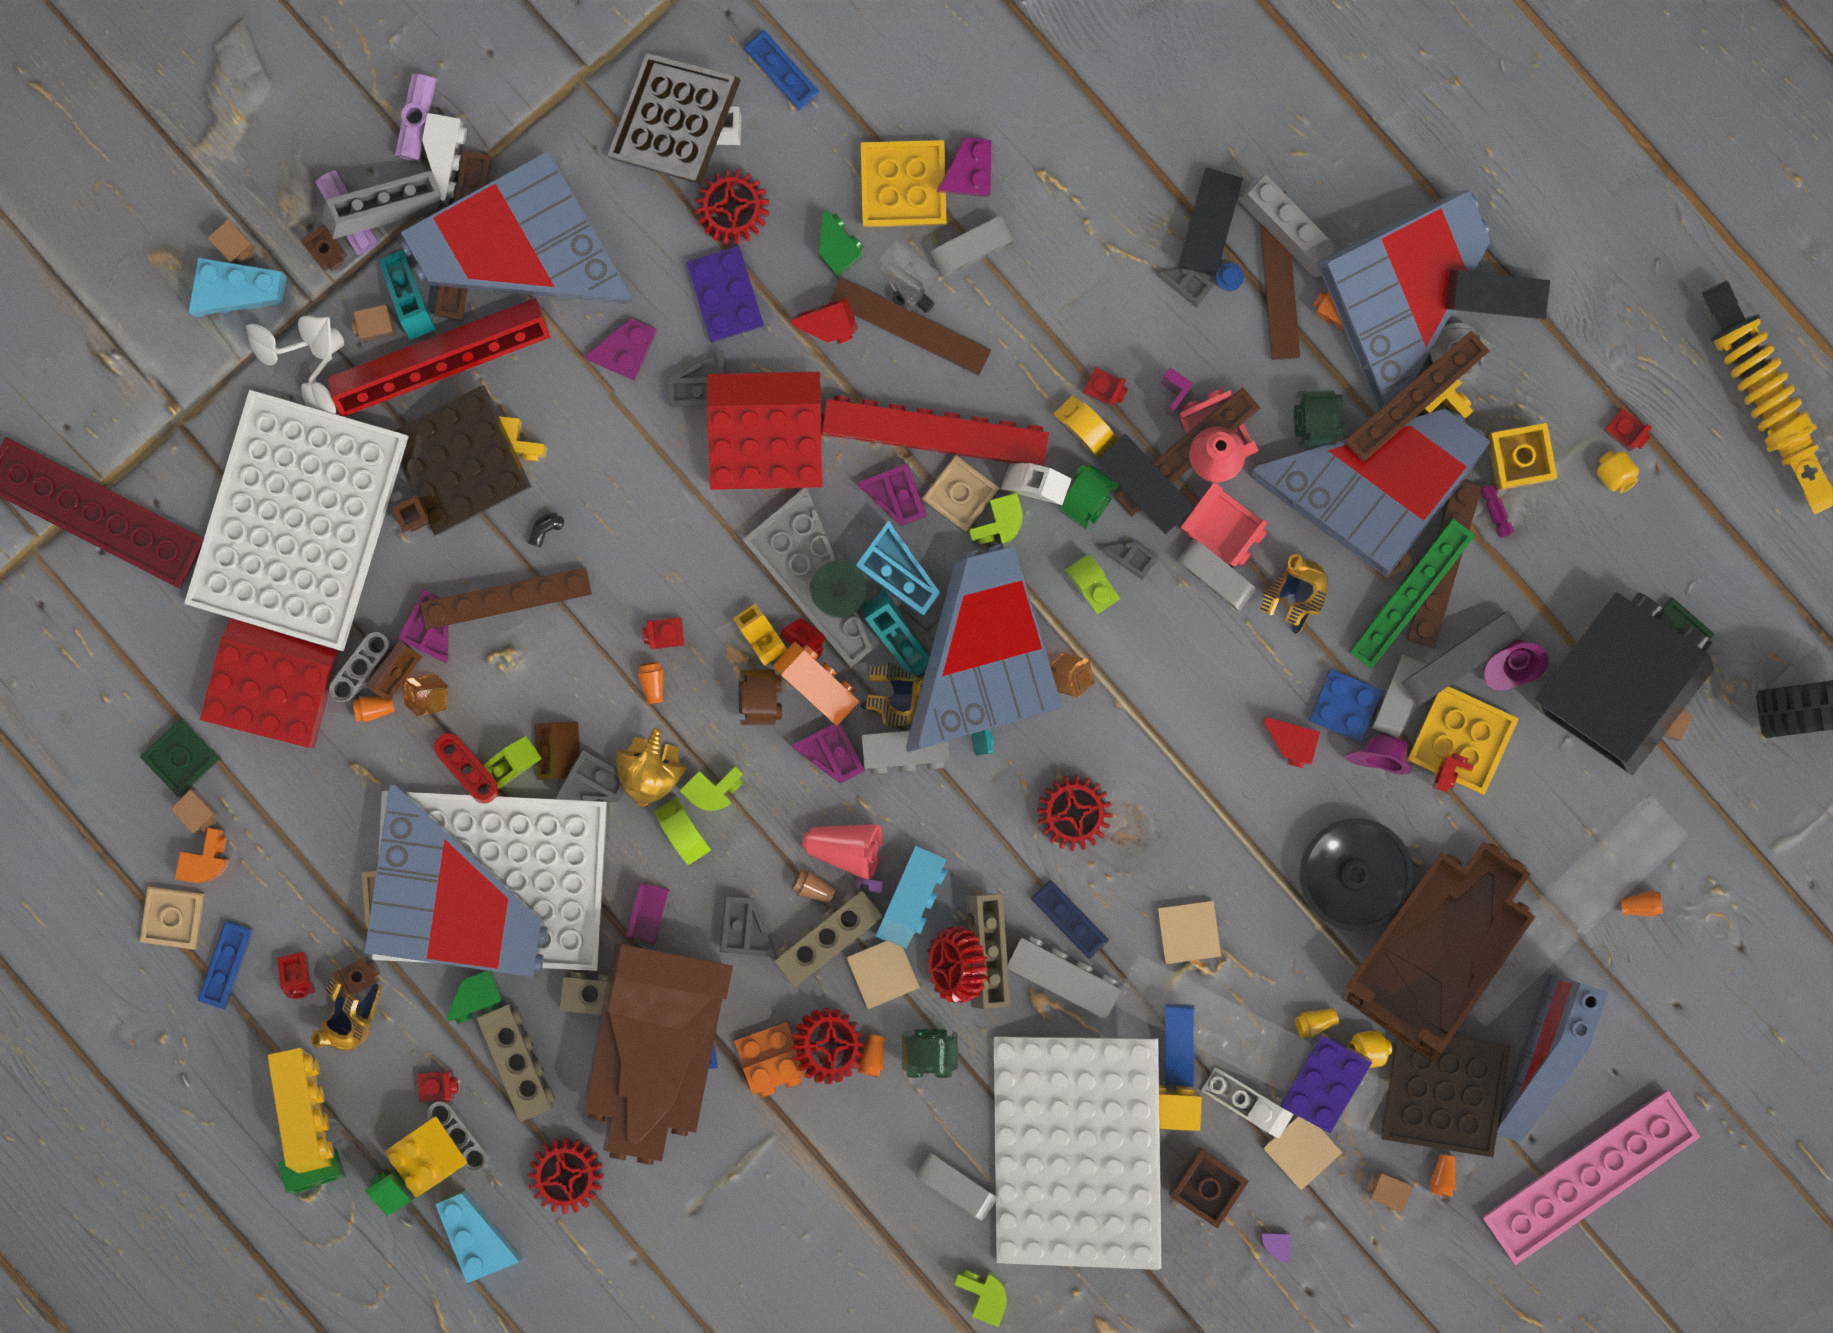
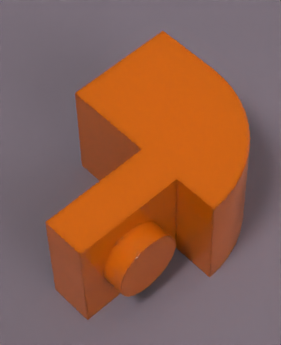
[175,828,230,883]

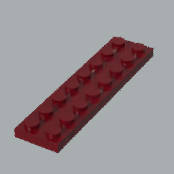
[0,437,204,589]

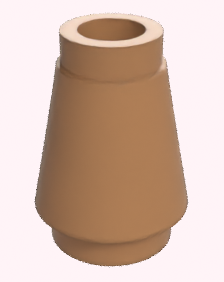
[792,870,835,904]

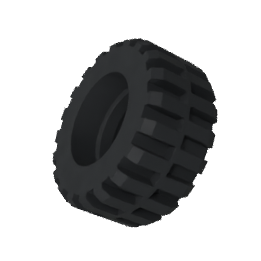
[1756,680,1833,738]

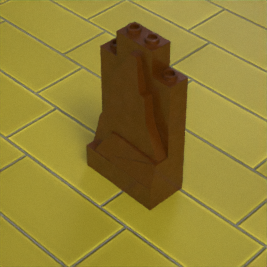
[1341,841,1536,1063]
[582,943,733,1165]

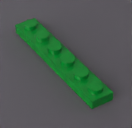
[1349,518,1476,669]

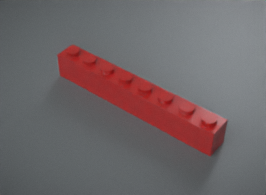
[327,298,551,417]
[822,396,1049,466]

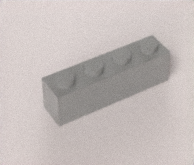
[323,171,442,239]
[1238,174,1340,278]
[1007,935,1122,1019]

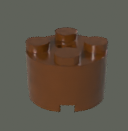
[738,669,782,726]

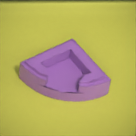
[855,877,884,893]
[1261,1232,1290,1262]

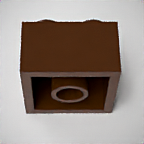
[1168,1147,1249,1229]

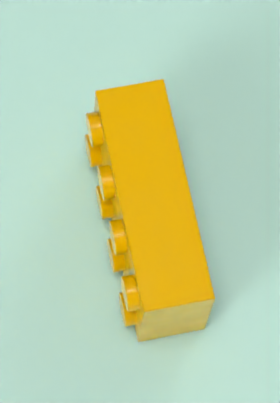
[268,1048,334,1173]

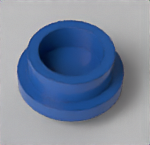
[1216,263,1244,291]

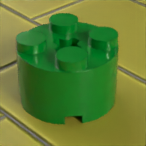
[1058,464,1119,530]

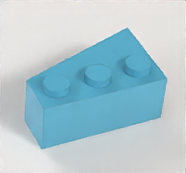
[189,258,287,317]
[855,520,940,618]
[876,845,947,950]
[435,1190,523,1283]

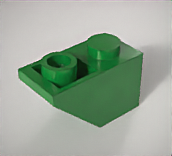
[819,210,864,278]
[446,970,504,1024]
[365,1169,415,1216]

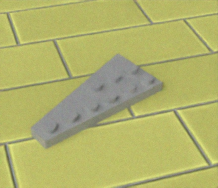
[743,488,872,668]

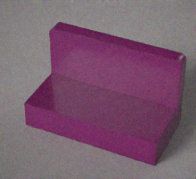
[1160,367,1193,416]
[626,882,670,944]

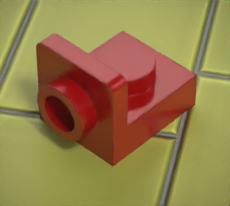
[1083,367,1128,408]
[1603,408,1652,451]
[642,617,685,650]
[780,618,825,660]
[1432,753,1474,792]
[277,952,315,999]
[417,1070,459,1102]

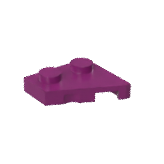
[937,137,992,197]
[585,318,657,381]
[857,464,928,526]
[398,589,448,663]
[792,722,865,783]

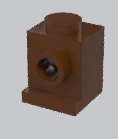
[301,224,348,272]
[391,495,430,533]
[333,956,380,998]

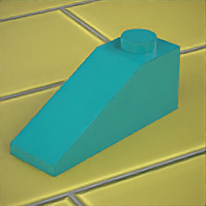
[378,249,436,340]
[862,590,930,676]

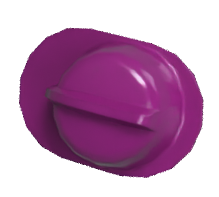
[1484,640,1549,691]
[1345,735,1412,775]

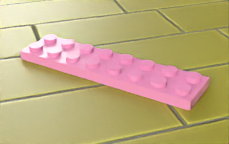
[1482,1090,1700,1265]

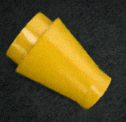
[1295,1007,1339,1039]

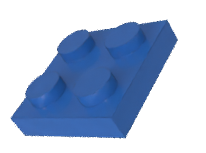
[1309,669,1383,742]

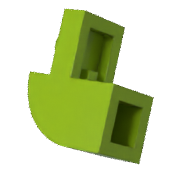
[969,493,1023,545]
[1064,553,1120,615]
[680,766,744,811]
[654,796,711,865]
[954,1269,1007,1327]

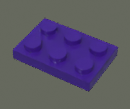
[686,246,764,343]
[1281,1032,1372,1133]

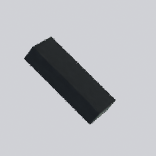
[1178,168,1243,277]
[1446,270,1550,319]
[1097,433,1194,535]

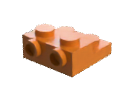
[734,1021,805,1098]

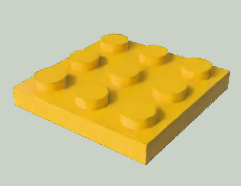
[861,140,947,227]
[1406,686,1519,795]

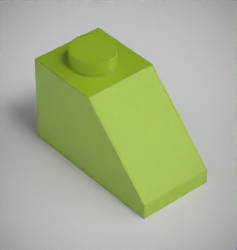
[483,736,542,791]

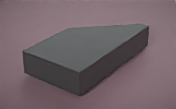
[1156,268,1214,308]
[1100,541,1158,580]

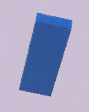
[743,30,820,111]
[197,920,253,1009]
[1165,1003,1195,1087]

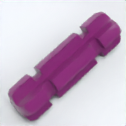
[1481,484,1514,538]

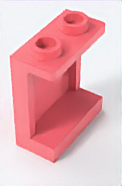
[1178,388,1258,458]
[1179,482,1268,568]

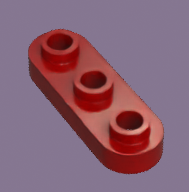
[434,733,498,804]

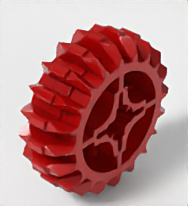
[694,169,770,245]
[1036,775,1113,851]
[926,926,989,1003]
[789,1008,865,1085]
[527,1137,604,1214]

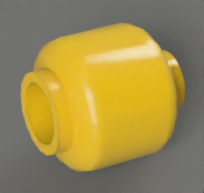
[1597,451,1639,493]
[1348,1030,1392,1068]

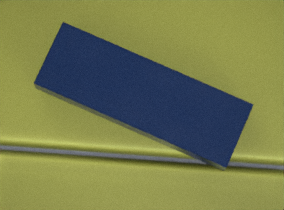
[1031,879,1109,959]

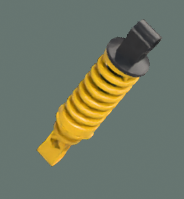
[1702,280,1833,515]

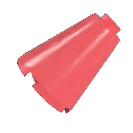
[1189,426,1246,483]
[802,824,883,880]

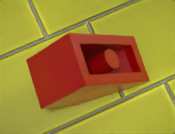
[790,297,858,344]
[1262,717,1320,768]

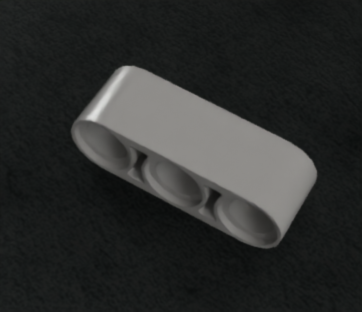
[930,216,1015,278]
[1176,539,1257,611]
[329,632,393,703]
[1371,653,1428,739]
[427,1100,490,1172]
[915,1152,998,1221]

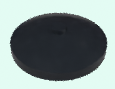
[1299,818,1413,931]

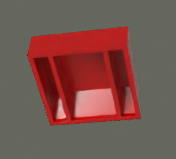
[707,371,823,490]
[200,618,340,748]

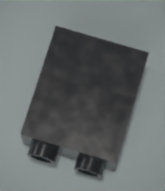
[1534,592,1714,776]

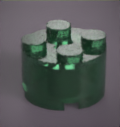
[1294,390,1345,447]
[810,560,867,619]
[901,1029,958,1078]

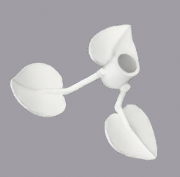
[245,315,344,415]

